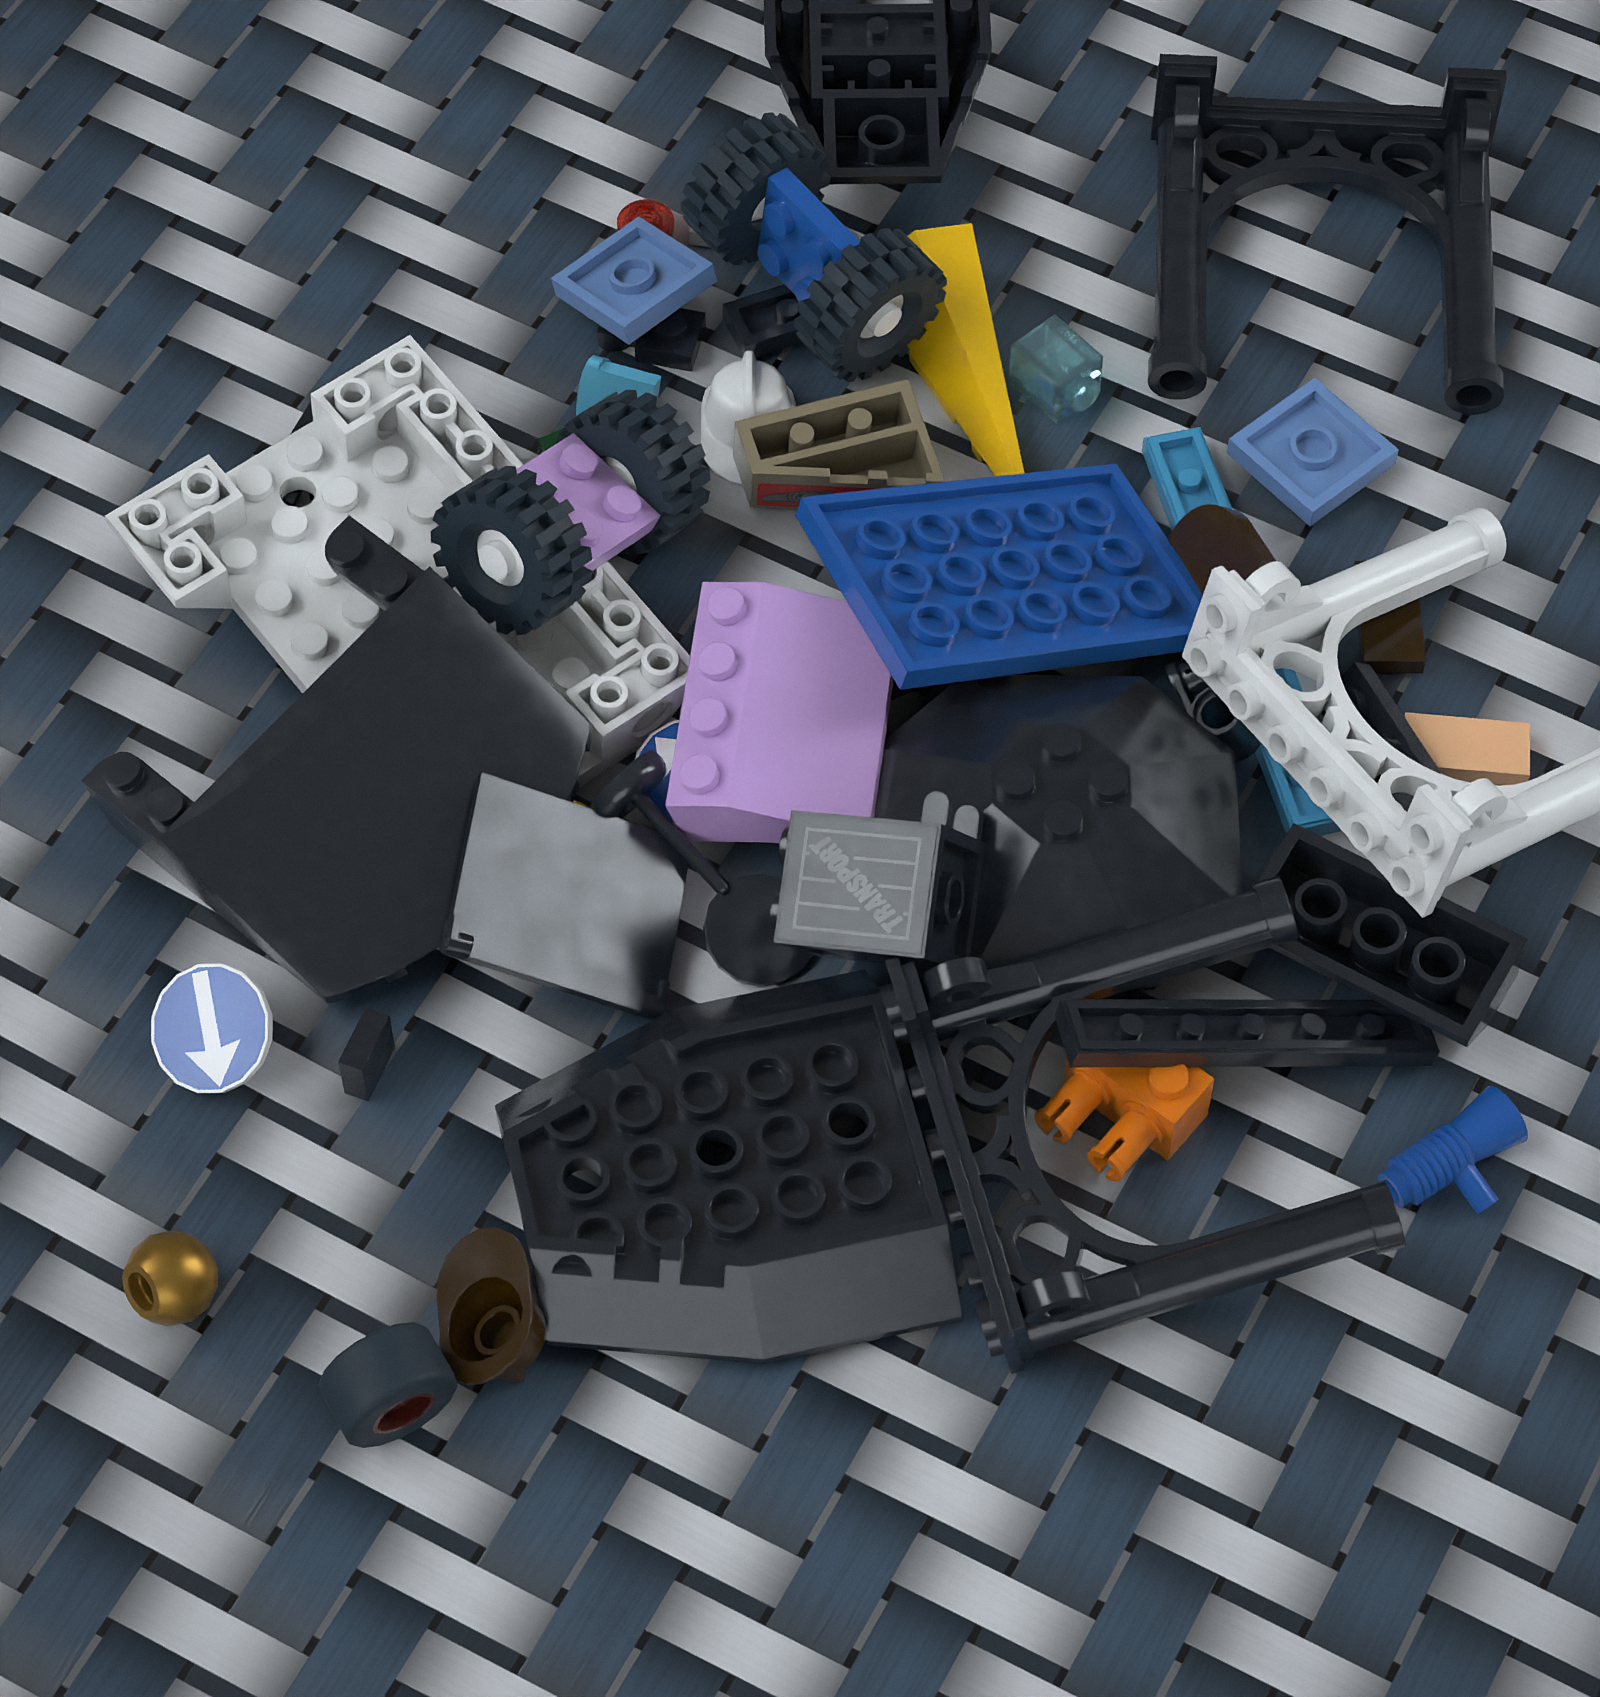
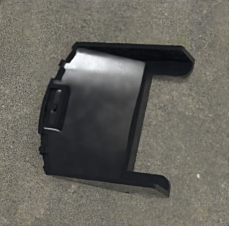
[81,515,593,1004]

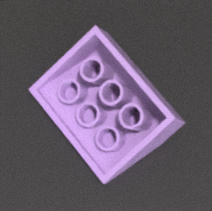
[665,582,894,843]

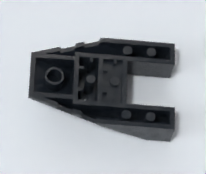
[763,0,992,185]

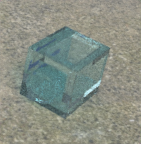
[1009,315,1104,424]

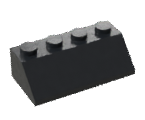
[1257,823,1528,1047]

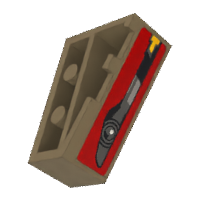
[733,379,945,509]

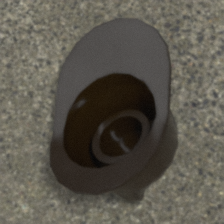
[437,1227,547,1385]

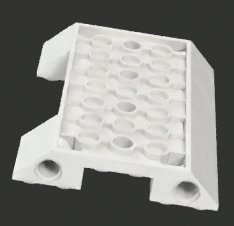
[105,335,690,788]

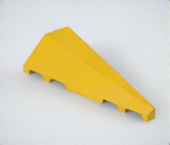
[907,223,1024,476]

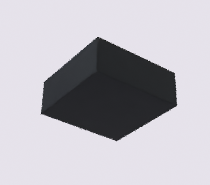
[338,1008,395,1102]

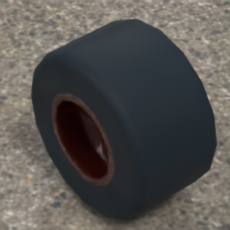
[318,1322,457,1448]

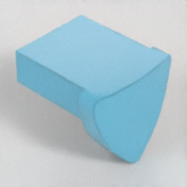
[576,355,661,416]

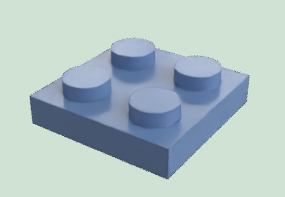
[551,216,717,345]
[1227,378,1399,526]

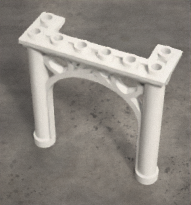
[1182,507,1600,918]

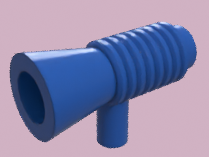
[1378,1086,1528,1215]

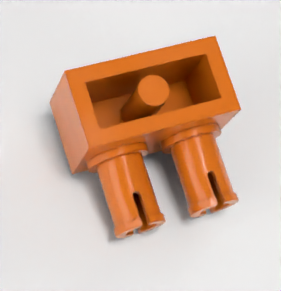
[1034,1058,1215,1182]

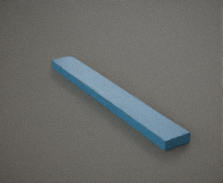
[1142,427,1342,836]

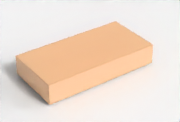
[1404,712,1530,785]

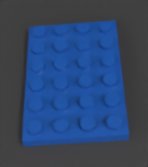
[795,464,1203,690]

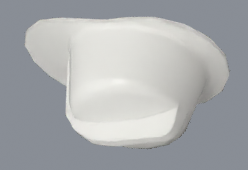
[701,351,796,485]

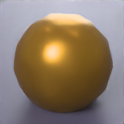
[122,1230,218,1326]

